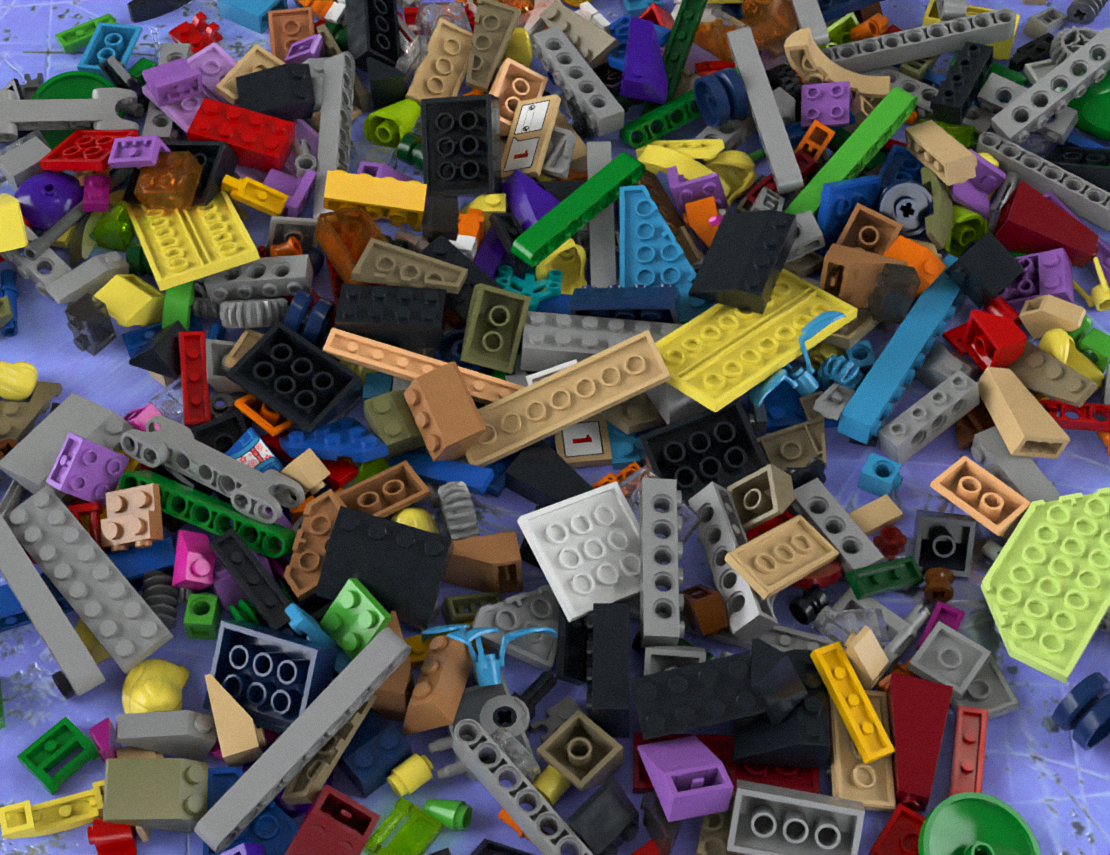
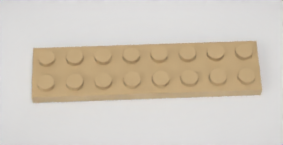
[465,330,672,467]

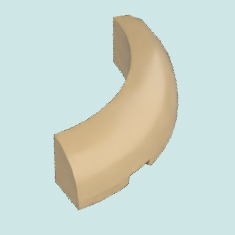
[784,27,891,108]

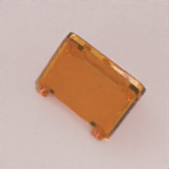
[693,0,797,63]

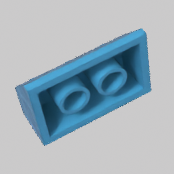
[77,22,143,83]

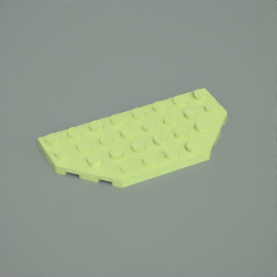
[981,487,1110,684]

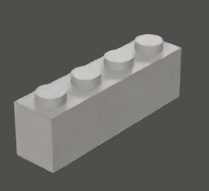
[971,426,1061,503]

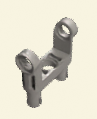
[813,587,931,677]

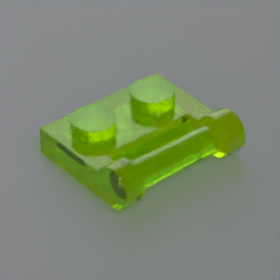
[363,797,444,855]

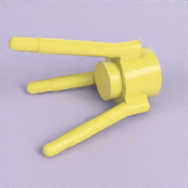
[1073,257,1110,311]

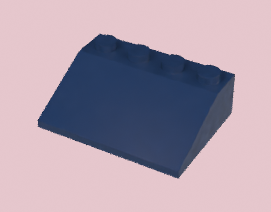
[203,620,338,734]

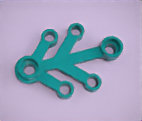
[495,265,563,311]

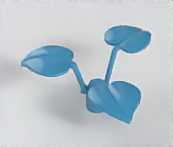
[748,311,846,408]
[421,624,557,687]

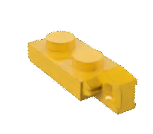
[221,174,289,216]

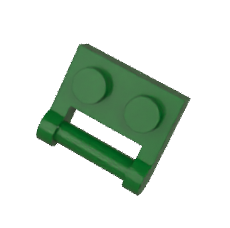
[17,716,100,796]

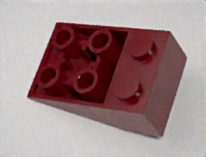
[284,784,380,855]

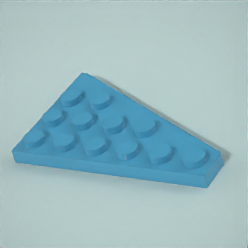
[620,185,714,324]

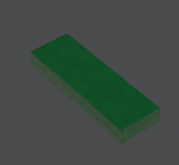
[845,556,925,601]

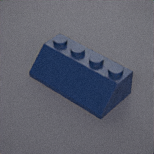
[569,284,681,324]

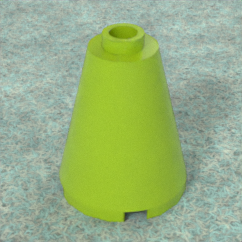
[363,98,421,155]
[944,203,989,258]

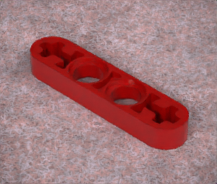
[1038,400,1110,432]

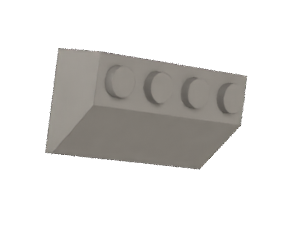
[727,779,865,855]

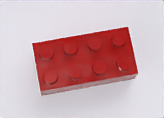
[187,98,296,173]

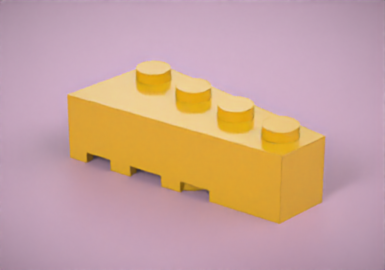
[323,170,427,232]

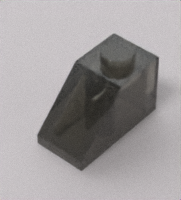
[640,787,684,855]

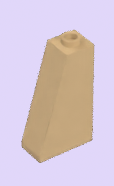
[977,367,1070,459]

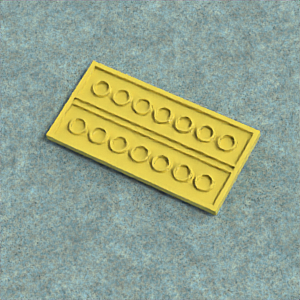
[124,190,260,291]
[655,268,858,413]

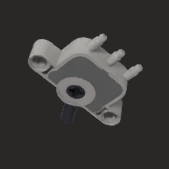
[428,664,557,787]

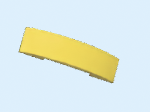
[638,145,732,199]
[0,780,105,839]

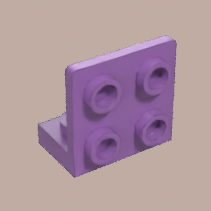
[142,58,203,107]
[801,81,852,129]
[108,135,180,170]
[950,148,1006,221]
[667,166,729,221]
[262,168,317,218]
[46,431,129,508]

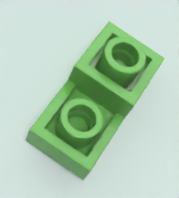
[162,280,195,331]

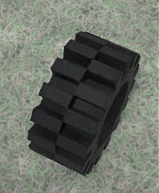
[766,63,802,104]

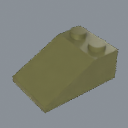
[460,283,531,374]
[363,390,426,460]
[103,758,208,834]

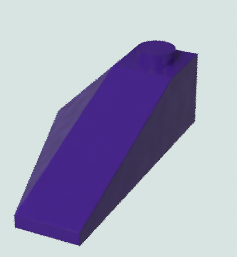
[619,17,668,105]
[501,169,560,232]

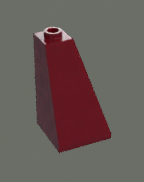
[993,181,1099,268]
[887,672,953,812]

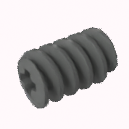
[1067,0,1108,25]
[141,570,179,630]

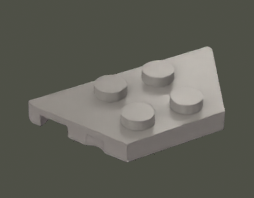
[501,126,576,179]

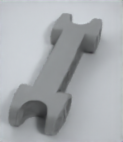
[0,88,139,142]
[120,415,305,524]

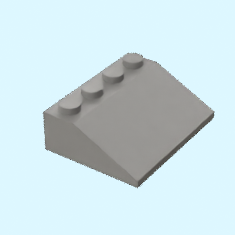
[0,392,134,506]

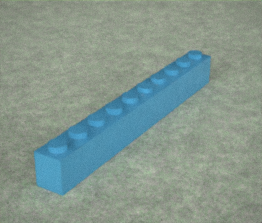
[837,254,967,445]

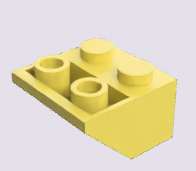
[90,274,165,328]

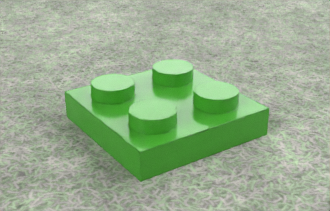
[319,578,393,660]

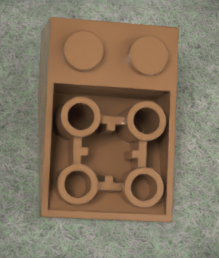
[819,243,908,308]
[443,531,523,594]
[372,611,415,722]

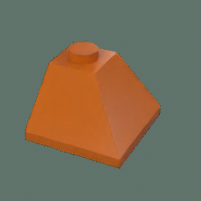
[882,235,947,307]
[234,393,294,437]

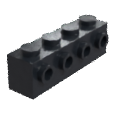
[930,41,993,126]

